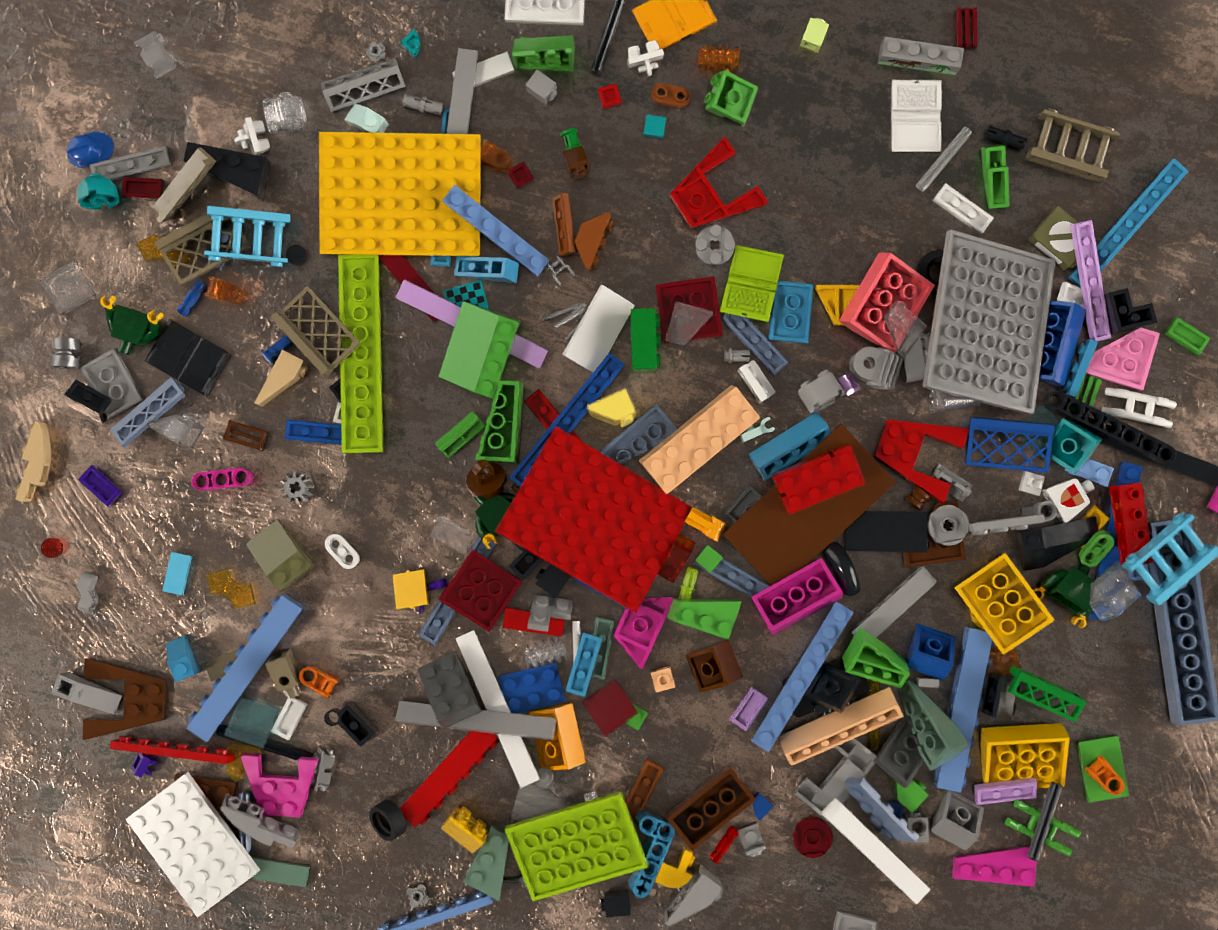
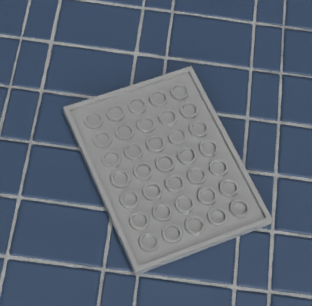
[923,230,1056,415]

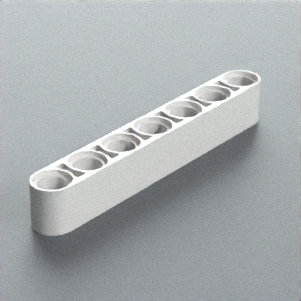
[821,798,931,904]

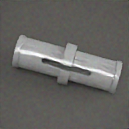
[403,94,444,116]

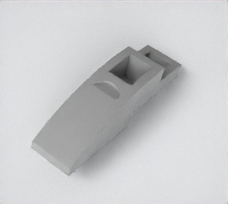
[221,794,299,848]

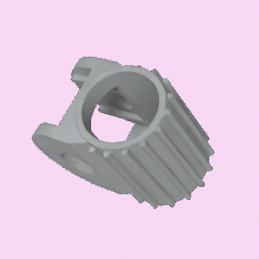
[849,347,904,391]

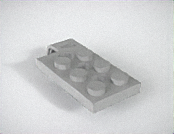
[968,501,1057,535]

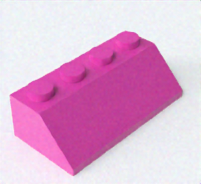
[751,558,843,637]

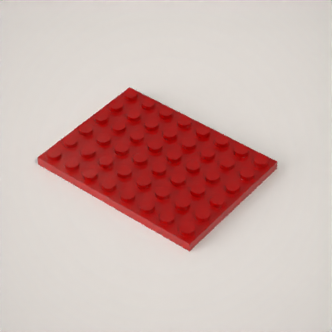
[495,426,692,613]

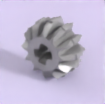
[279,471,314,505]

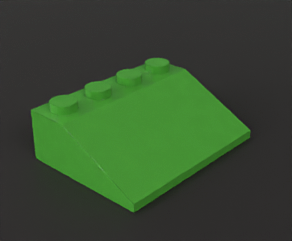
[438,301,520,398]

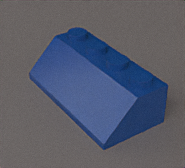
[1039,300,1086,386]

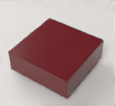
[507,161,534,189]

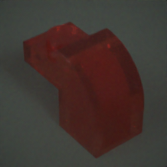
[658,533,696,583]

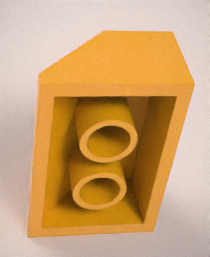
[528,703,586,770]

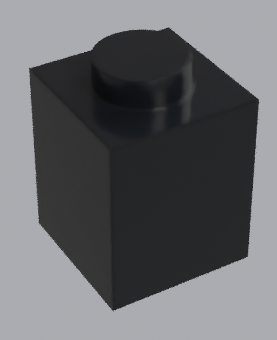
[601,890,631,918]

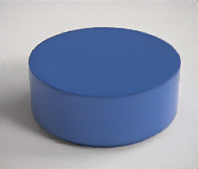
[886,800,904,820]

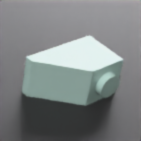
[345,104,389,133]

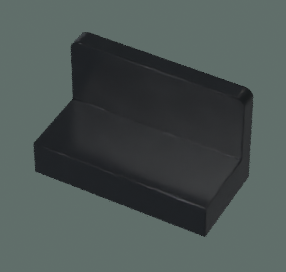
[64,380,112,423]

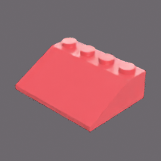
[839,253,935,353]

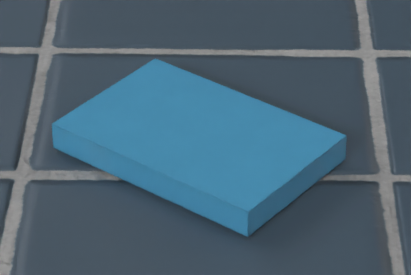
[768,281,814,344]

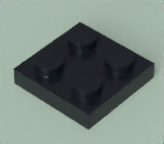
[804,663,860,714]

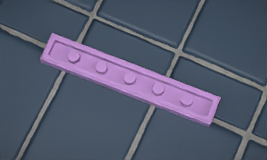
[1070,220,1111,341]

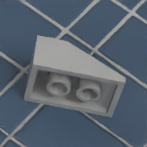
[664,864,723,926]

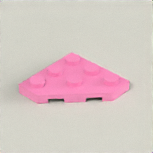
[1085,328,1160,391]

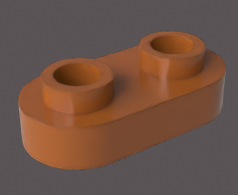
[651,83,691,109]

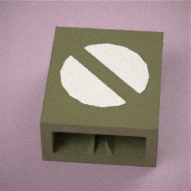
[1027,206,1078,271]

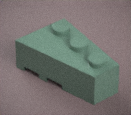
[463,822,509,901]

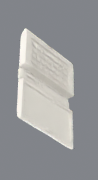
[891,80,941,152]

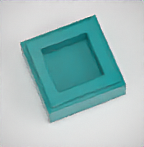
[643,115,666,139]

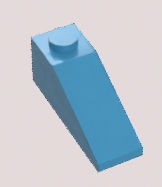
[454,256,519,283]

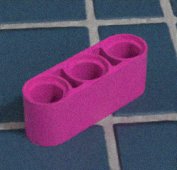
[191,468,254,491]

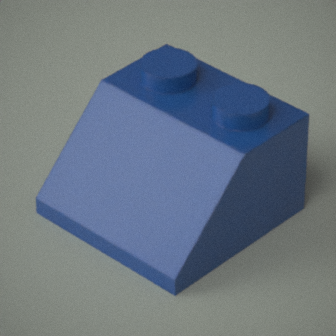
[906,624,956,681]

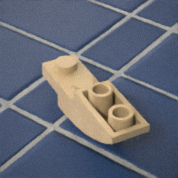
[15,421,51,502]

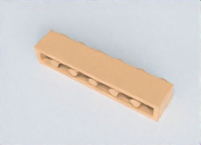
[778,687,903,766]

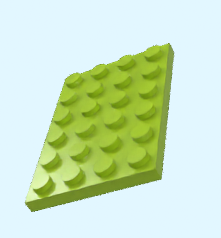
[505,791,648,901]

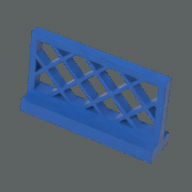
[966,416,1055,473]

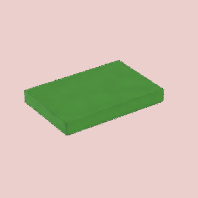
[1077,735,1129,803]

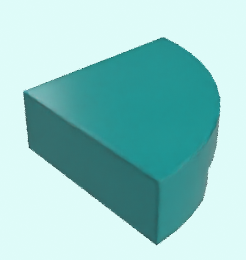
[400,29,421,58]

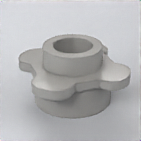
[406,884,429,907]

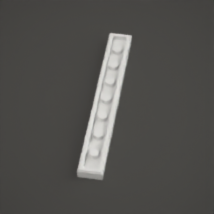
[456,630,540,788]

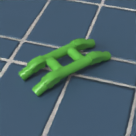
[1005,800,1082,857]

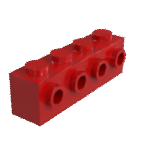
[1109,482,1153,565]

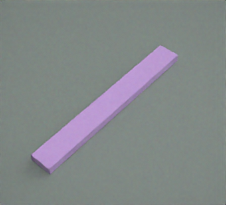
[396,280,549,368]

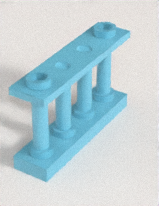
[204,206,290,267]
[1121,513,1218,605]

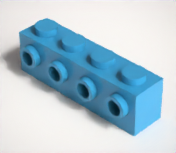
[749,412,831,480]

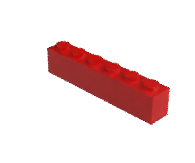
[400,731,499,828]

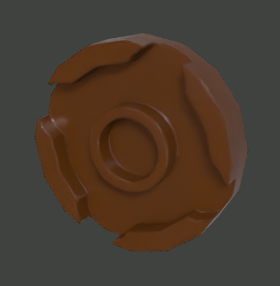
[466,459,507,499]

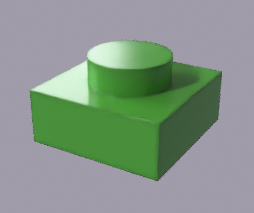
[626,702,648,730]

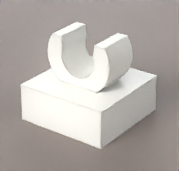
[1018,471,1045,496]

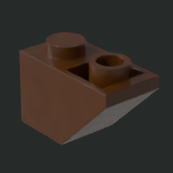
[563,146,589,179]

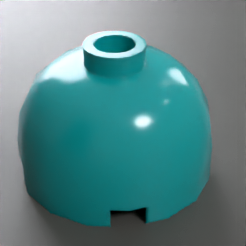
[77,173,119,210]

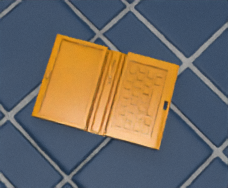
[632,0,718,49]

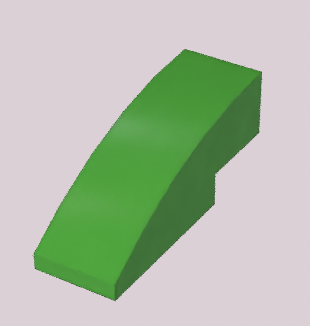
[981,145,1009,209]

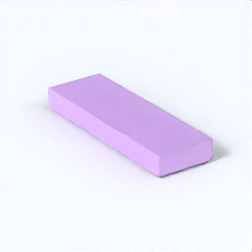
[974,777,1037,805]

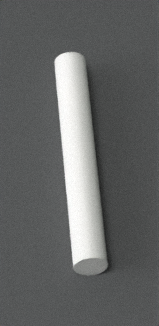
[572,621,581,663]

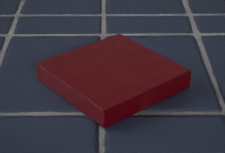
[582,680,638,737]

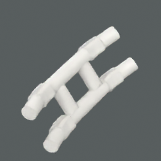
[1101,387,1177,428]

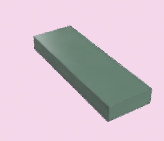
[591,616,615,680]
[250,856,310,887]

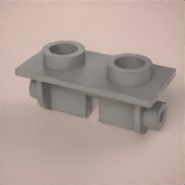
[931,464,973,502]
[310,747,335,792]

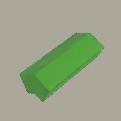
[435,411,486,458]

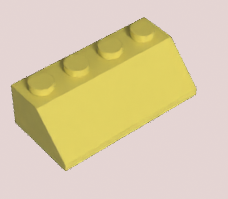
[587,389,636,428]

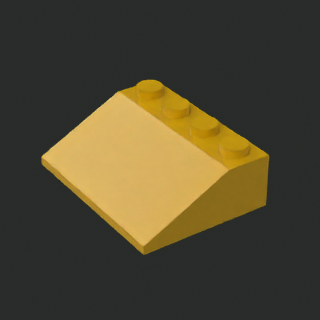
[954,553,1054,655]
[980,723,1070,789]

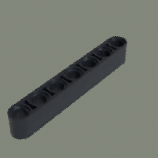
[1043,391,1176,464]

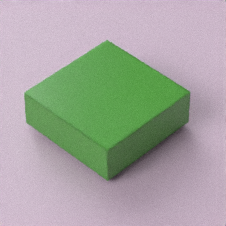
[695,545,723,573]

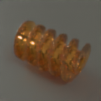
[698,44,740,72]

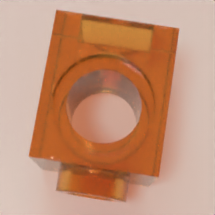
[990,646,1022,676]

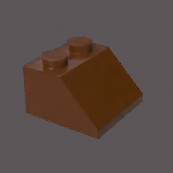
[686,640,743,693]

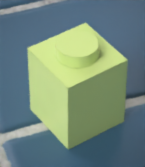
[800,18,829,53]

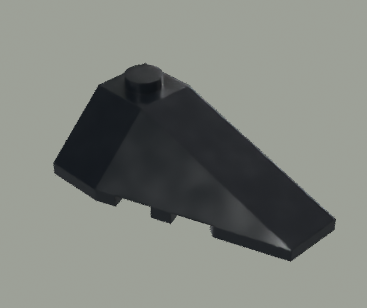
[1015,517,1099,571]

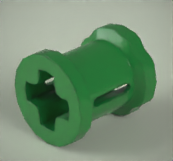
[560,128,582,151]

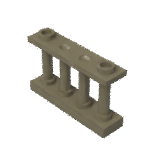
[1025,109,1121,183]

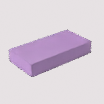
[729,686,769,731]

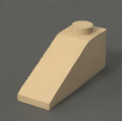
[255,350,308,407]

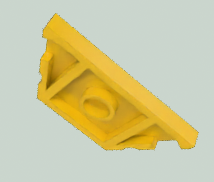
[815,285,859,326]

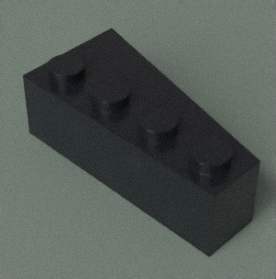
[183,142,271,201]

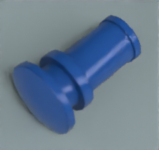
[260,335,293,365]

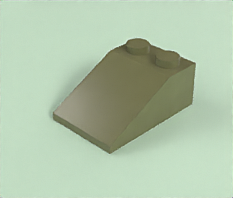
[246,519,315,592]

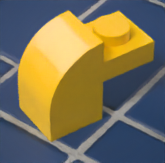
[655,846,695,888]

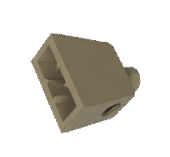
[265,648,300,699]

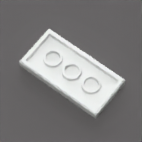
[505,0,585,25]
[562,285,635,373]

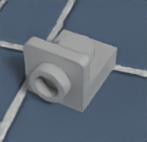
[737,822,766,857]

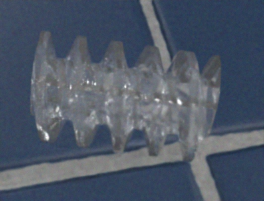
[524,636,568,670]

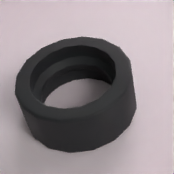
[369,799,406,841]

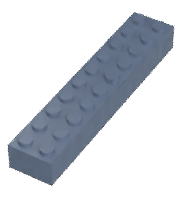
[1147,519,1218,726]

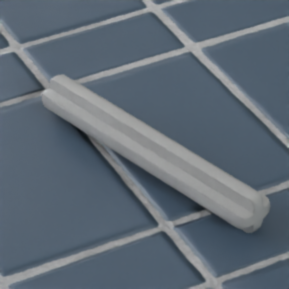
[916,127,972,192]

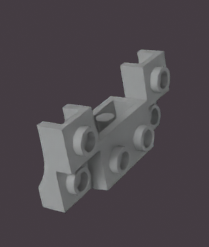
[794,738,876,822]

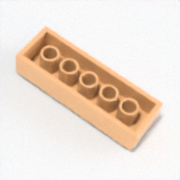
[639,385,760,494]

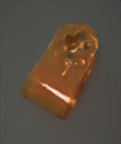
[481,138,512,173]
[203,276,245,305]

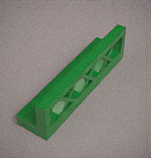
[1007,665,1087,722]

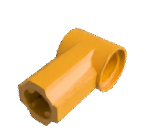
[685,507,727,542]

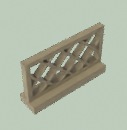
[154,204,252,286]
[271,286,361,377]

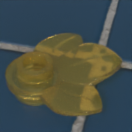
[226,743,260,782]

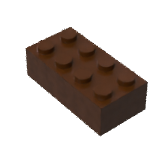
[666,764,756,851]

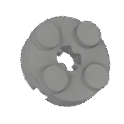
[695,225,735,265]
[928,505,969,546]

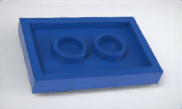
[498,662,566,714]

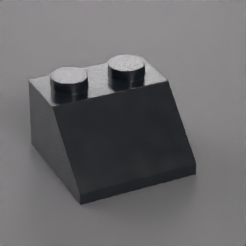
[982,673,1020,720]

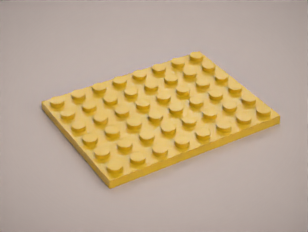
[319,132,481,256]

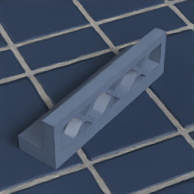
[110,377,186,448]

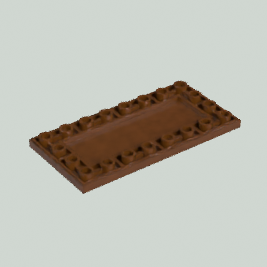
[722,423,896,586]

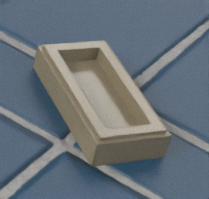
[204,650,237,681]

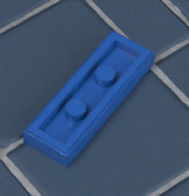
[285,419,342,445]

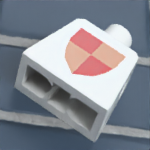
[1041,478,1095,523]

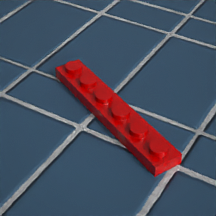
[110,736,235,764]

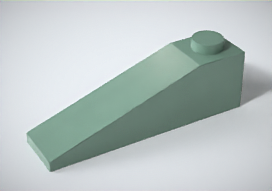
[899,680,968,771]

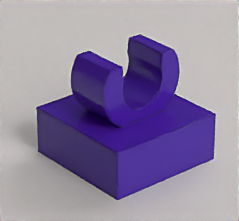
[131,753,157,777]

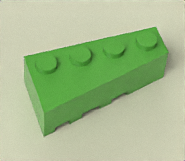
[475,380,524,463]

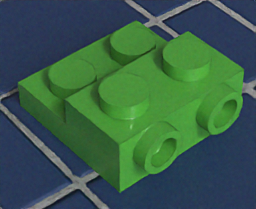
[704,70,758,125]

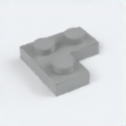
[528,594,573,632]

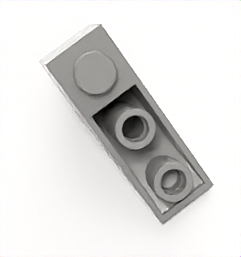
[51,672,123,714]

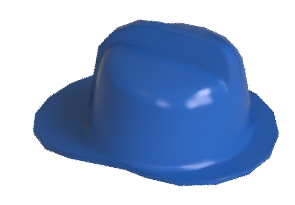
[66,132,114,168]

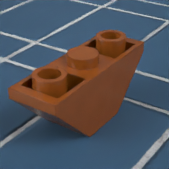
[575,212,613,272]

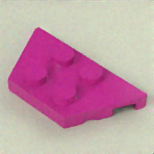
[613,597,674,669]

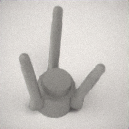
[541,302,588,341]

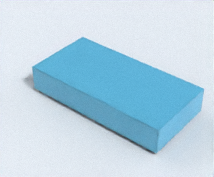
[162,552,193,595]

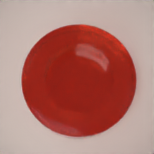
[41,538,63,558]

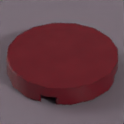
[792,816,833,858]

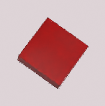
[597,83,622,109]

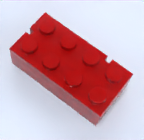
[771,444,865,514]

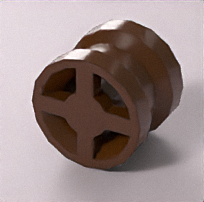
[905,486,931,511]

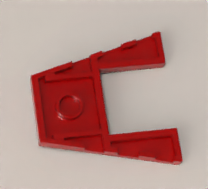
[669,137,768,229]
[874,419,970,504]

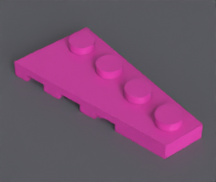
[952,845,1037,887]

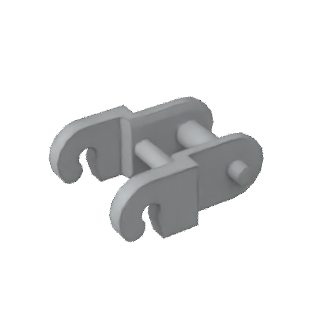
[547,256,575,286]

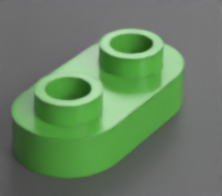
[1079,530,1114,567]

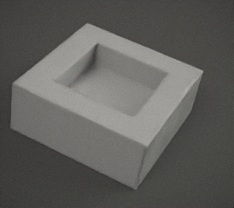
[914,676,939,688]

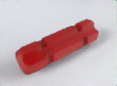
[709,826,739,864]

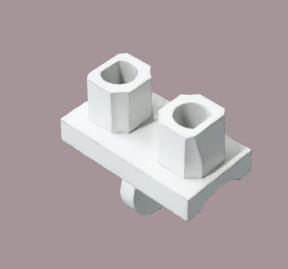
[627,40,664,76]
[234,117,270,156]

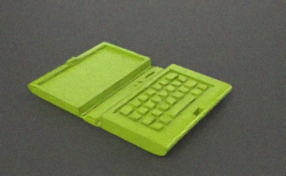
[720,245,784,322]

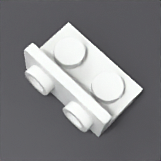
[737,360,775,404]

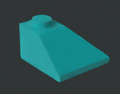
[1042,418,1102,474]

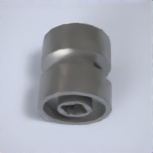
[52,338,80,369]

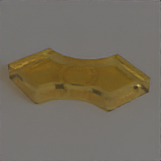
[136,234,191,269]
[206,570,256,609]

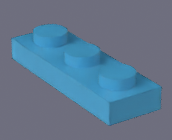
[1062,339,1098,398]
[566,632,602,697]

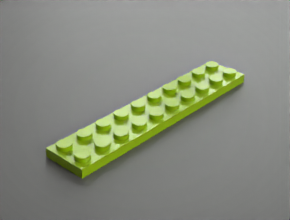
[338,254,383,454]

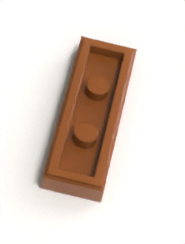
[553,193,576,256]
[625,758,664,821]

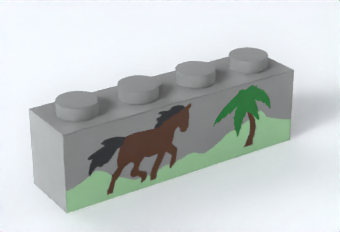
[878,37,964,75]

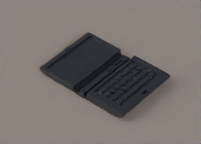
[144,319,232,397]

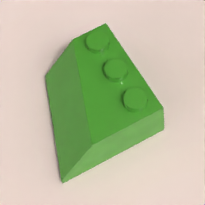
[512,35,575,72]

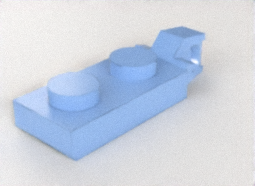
[1055,459,1114,487]

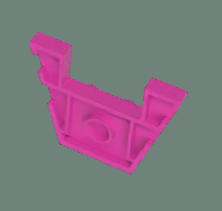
[241,753,319,818]

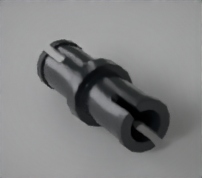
[985,125,1027,150]

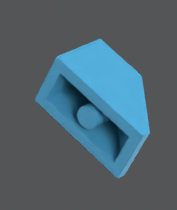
[166,635,201,683]

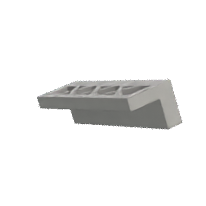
[321,58,406,112]

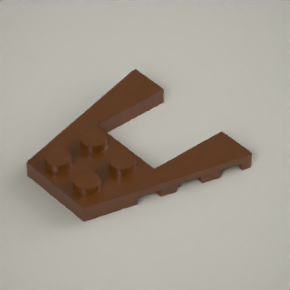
[83,658,167,740]

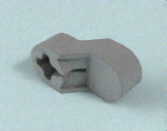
[77,571,99,614]

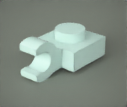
[739,417,775,443]

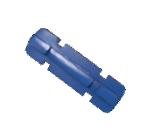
[176,280,207,316]

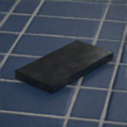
[845,511,928,553]

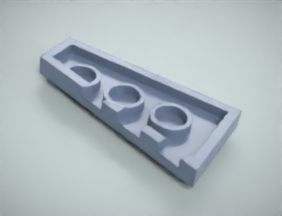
[599,403,678,464]
[844,777,919,842]

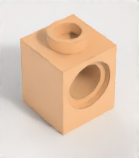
[650,666,675,693]

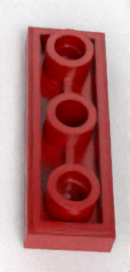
[503,608,565,637]

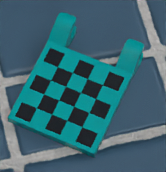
[443,280,489,329]

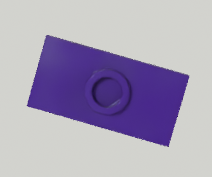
[78,465,123,507]

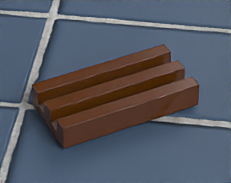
[223,420,269,451]

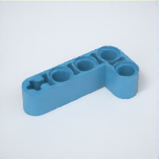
[628,810,675,898]

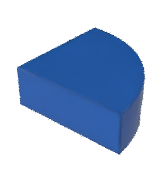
[753,792,773,821]

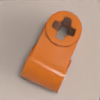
[299,665,340,698]
[1084,755,1125,795]

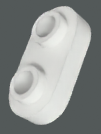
[325,534,360,569]

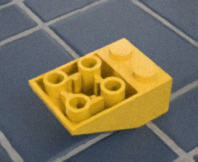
[441,805,489,854]

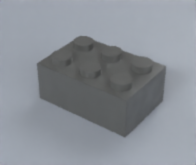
[417,652,481,729]

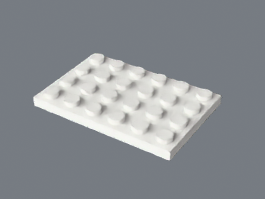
[126,772,260,917]

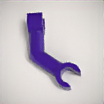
[410,579,447,613]

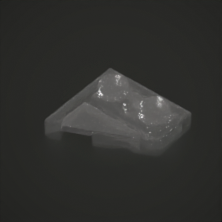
[884,301,927,357]
[665,302,713,346]

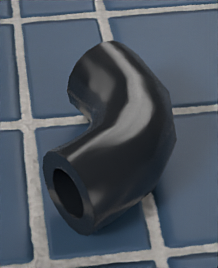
[823,542,861,596]

